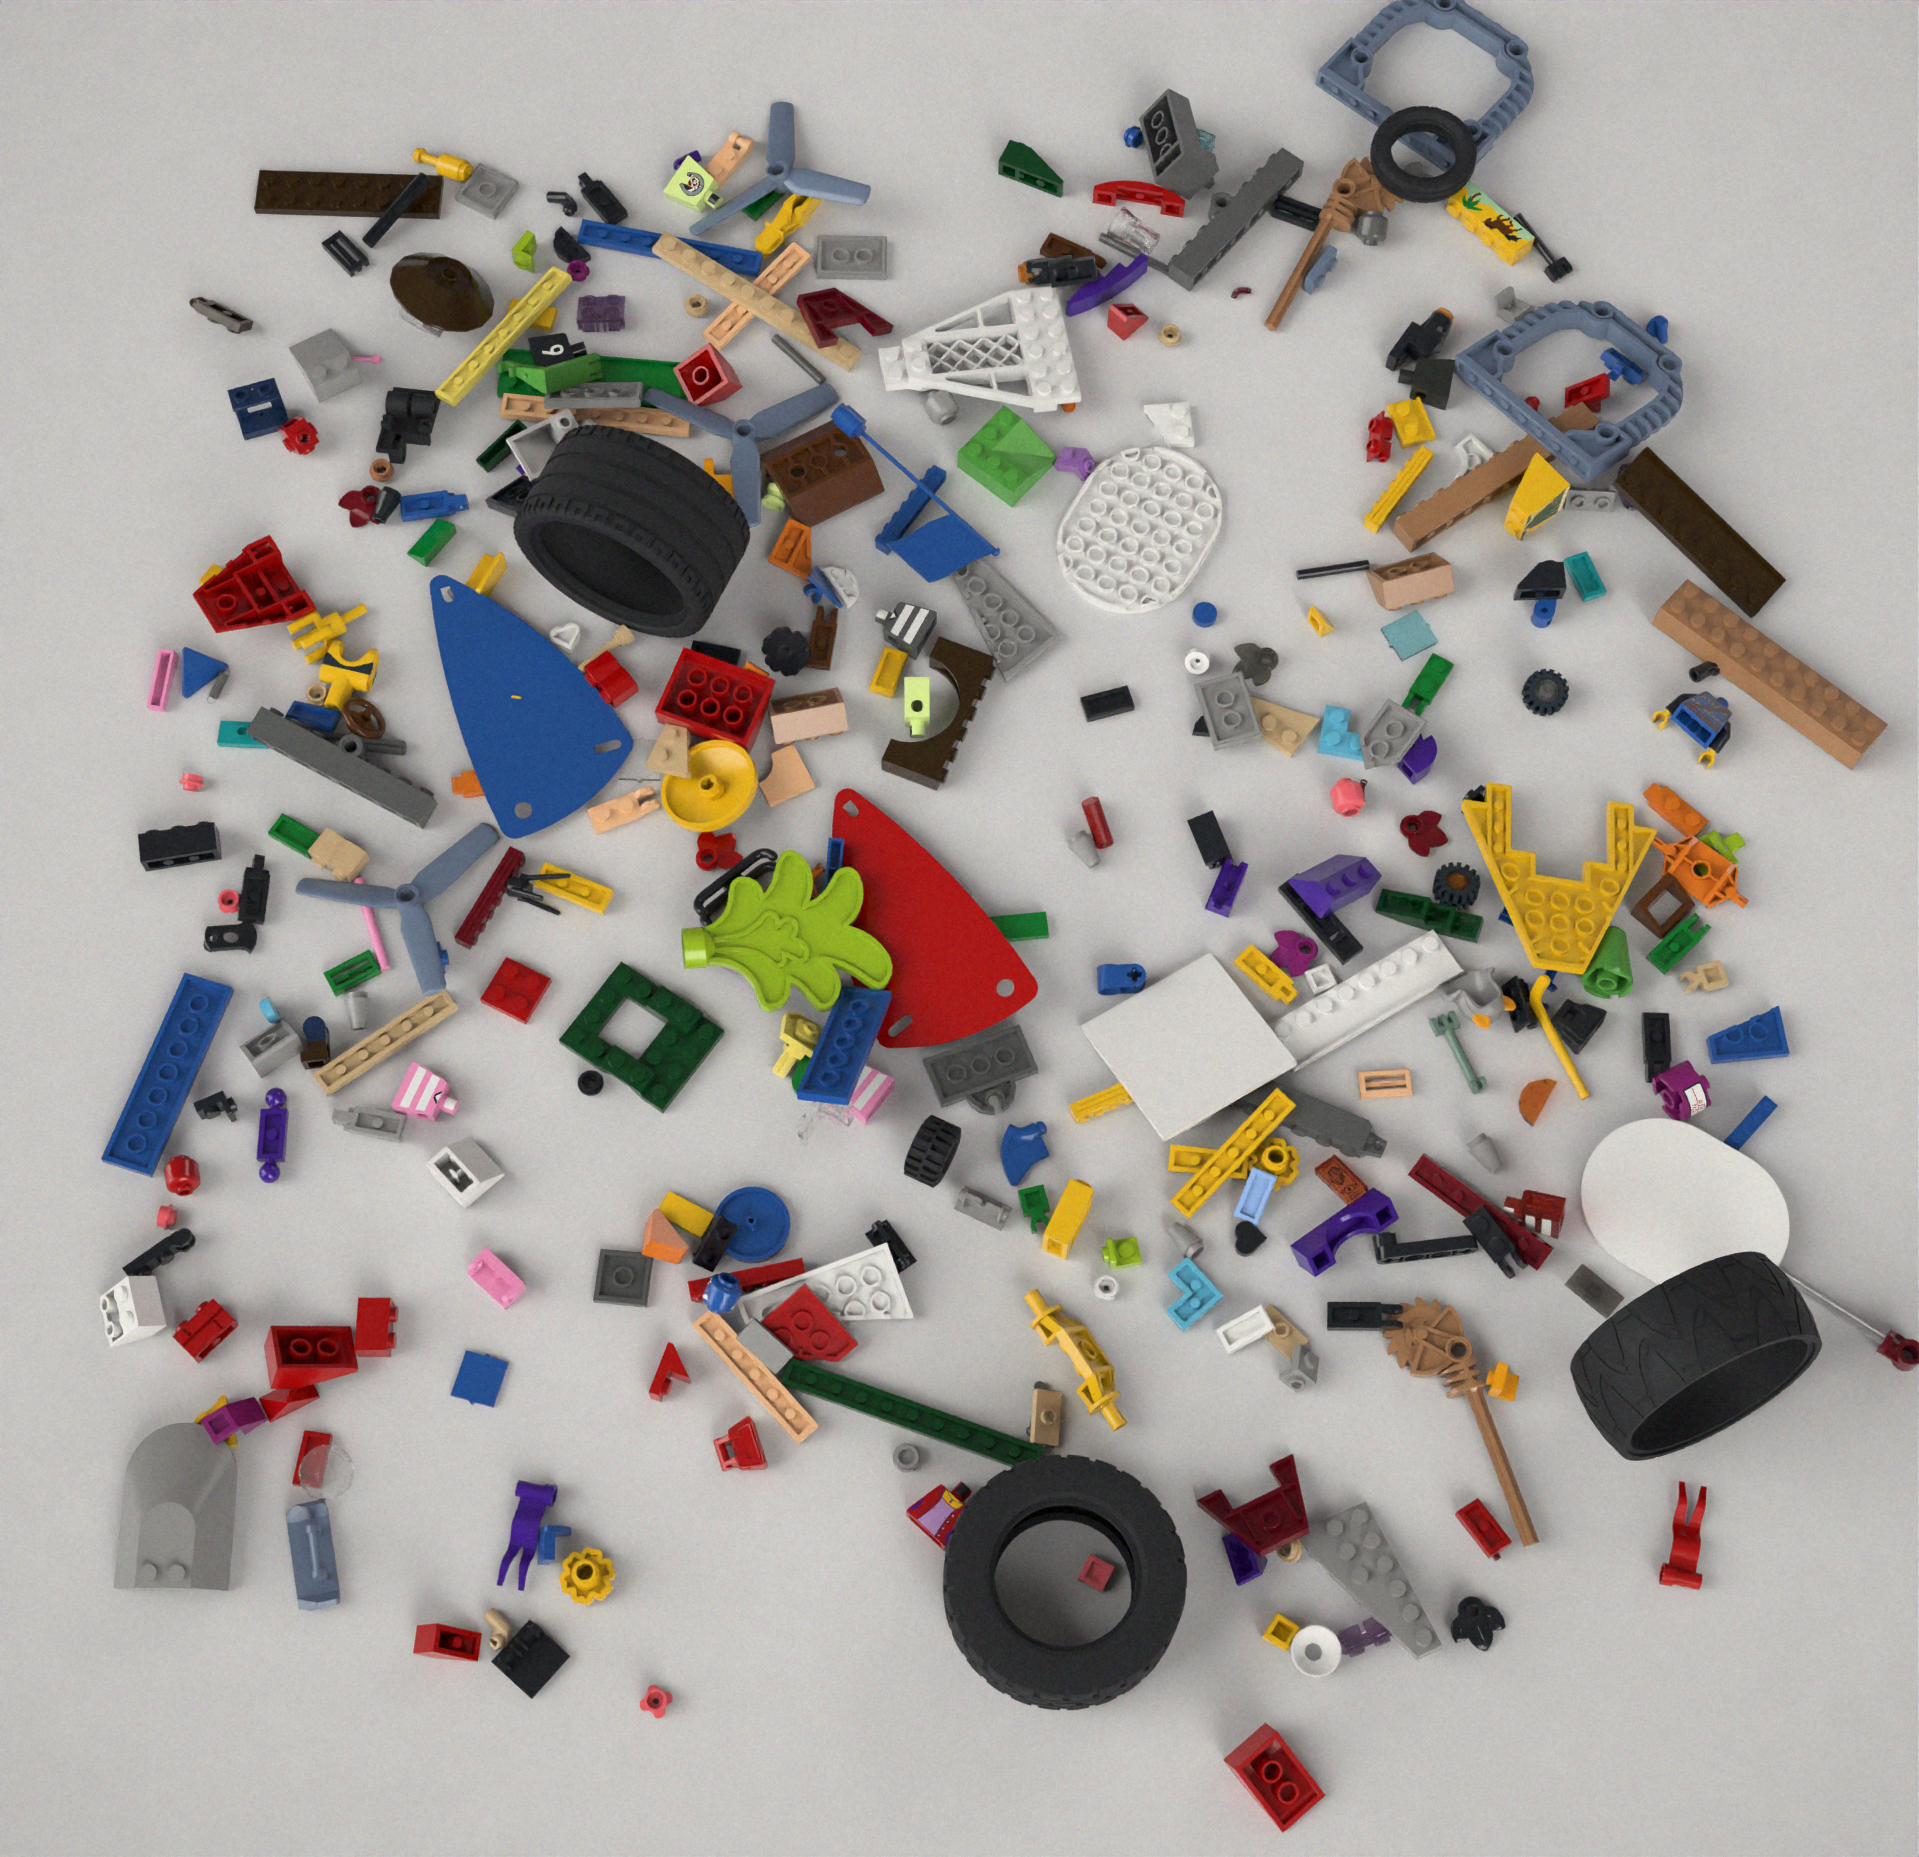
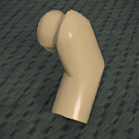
[483,1608,511,1650]

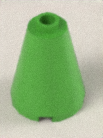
[1581,926,1633,999]

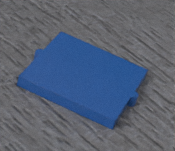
[451,1350,509,1408]

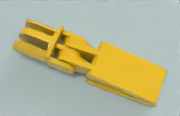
[754,194,823,259]

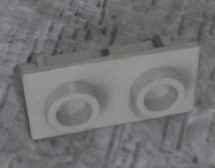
[1564,486,1616,512]
[954,1186,1013,1231]

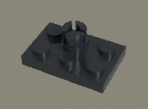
[485,475,536,518]

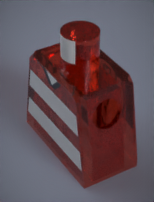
[1503,1190,1566,1239]

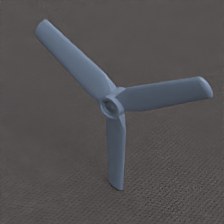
[689,102,871,236]
[643,383,838,528]
[295,823,499,996]

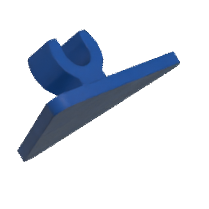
[803,565,843,608]
[182,647,229,698]

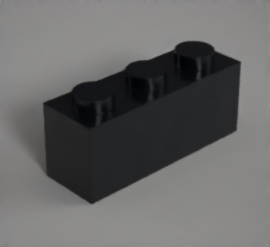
[138,821,222,872]

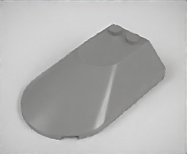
[114,1422,237,1591]

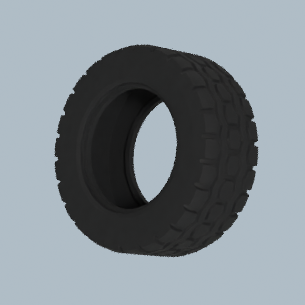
[943,1455,1187,1710]

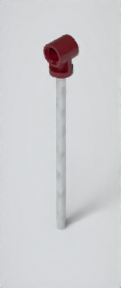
[1781,1269,1919,1371]

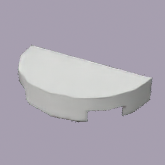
[822,566,859,609]

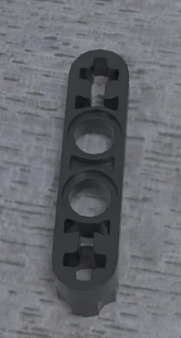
[1372,1232,1479,1265]

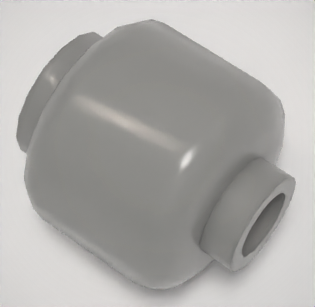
[924,389,959,426]

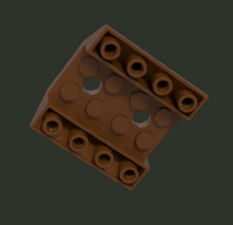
[760,420,885,528]

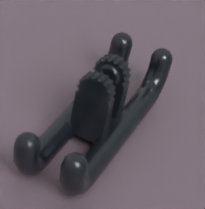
[693,848,778,927]

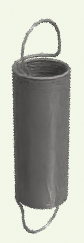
[207,668,230,704]

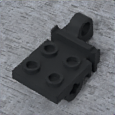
[376,387,441,464]

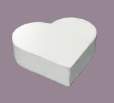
[549,623,581,653]

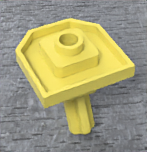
[772,1012,823,1078]

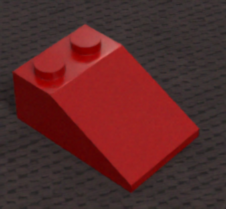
[264,1326,358,1389]
[1223,1723,1325,1833]

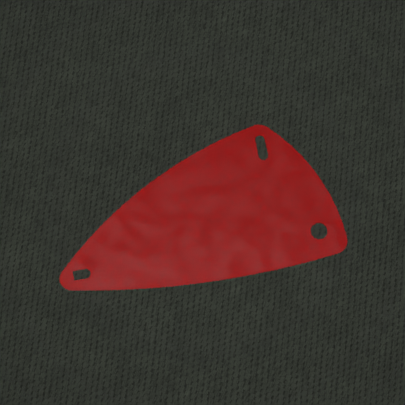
[832,788,1038,1048]

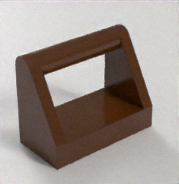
[1631,872,1695,939]

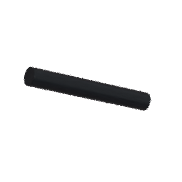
[1296,560,1370,580]

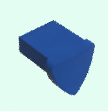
[538,1525,571,1565]

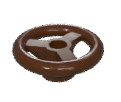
[342,698,386,740]

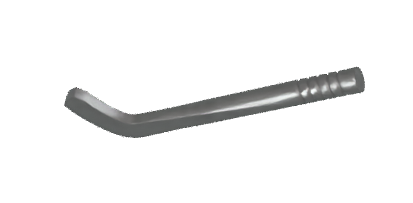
[1099,232,1169,276]

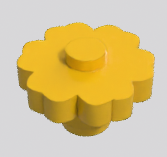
[1247,1137,1300,1191]
[559,1547,616,1606]

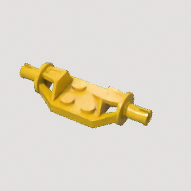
[1024,1289,1128,1432]

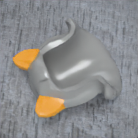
[1441,967,1516,1029]

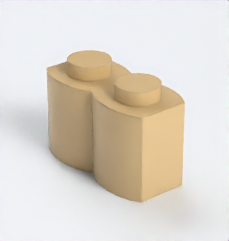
[308,828,370,883]

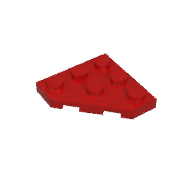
[760,1283,858,1362]

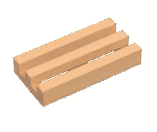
[1357,1069,1413,1099]

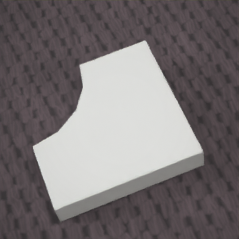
[1454,433,1495,479]

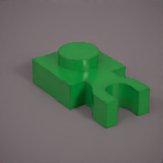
[1018,1184,1050,1234]

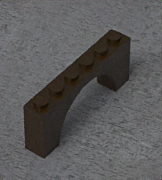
[881,636,996,791]

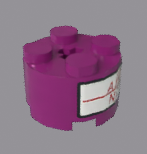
[1652,1060,1711,1121]

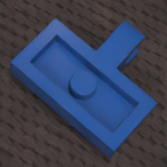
[1600,348,1648,385]

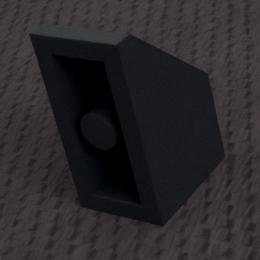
[1513,560,1567,601]

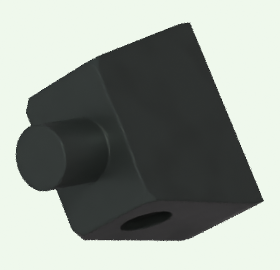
[1398,358,1455,410]

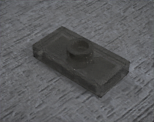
[1565,1263,1625,1319]

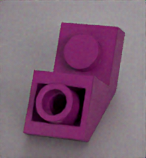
[200,1397,268,1445]

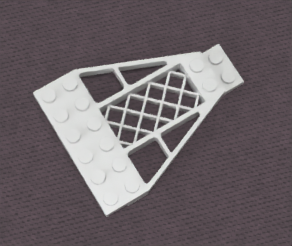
[878,286,1081,413]

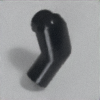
[546,191,578,217]

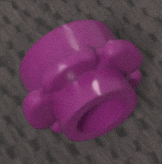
[567,260,590,282]

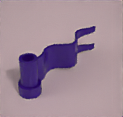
[497,1480,558,1591]

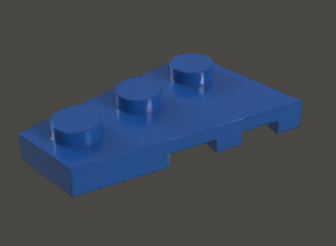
[1706,1005,1789,1064]

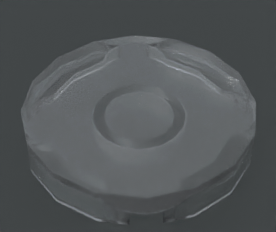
[298,1445,354,1500]

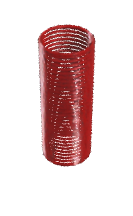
[1081,797,1114,849]

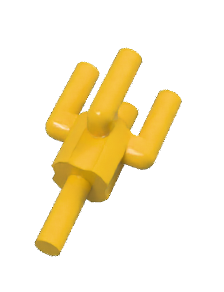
[287,603,368,665]

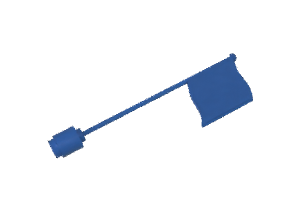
[831,403,1000,583]

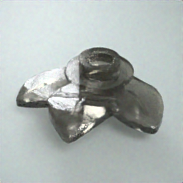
[1232,643,1279,686]

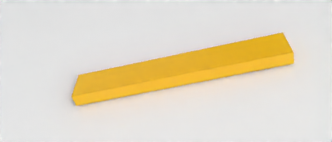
[1169,1088,1296,1220]

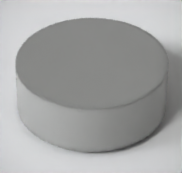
[893,1444,920,1473]

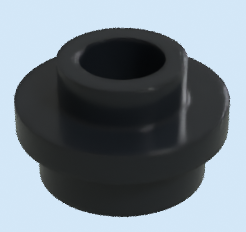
[578,1070,604,1096]

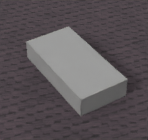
[736,1317,794,1375]

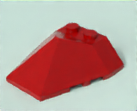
[192,535,317,633]

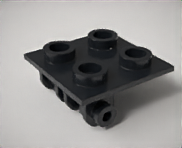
[491,1619,570,1699]

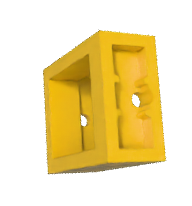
[1042,1179,1094,1260]

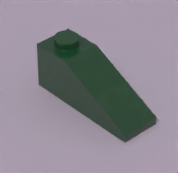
[998,140,1064,198]

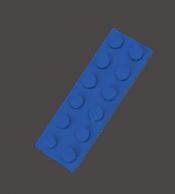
[796,986,892,1106]

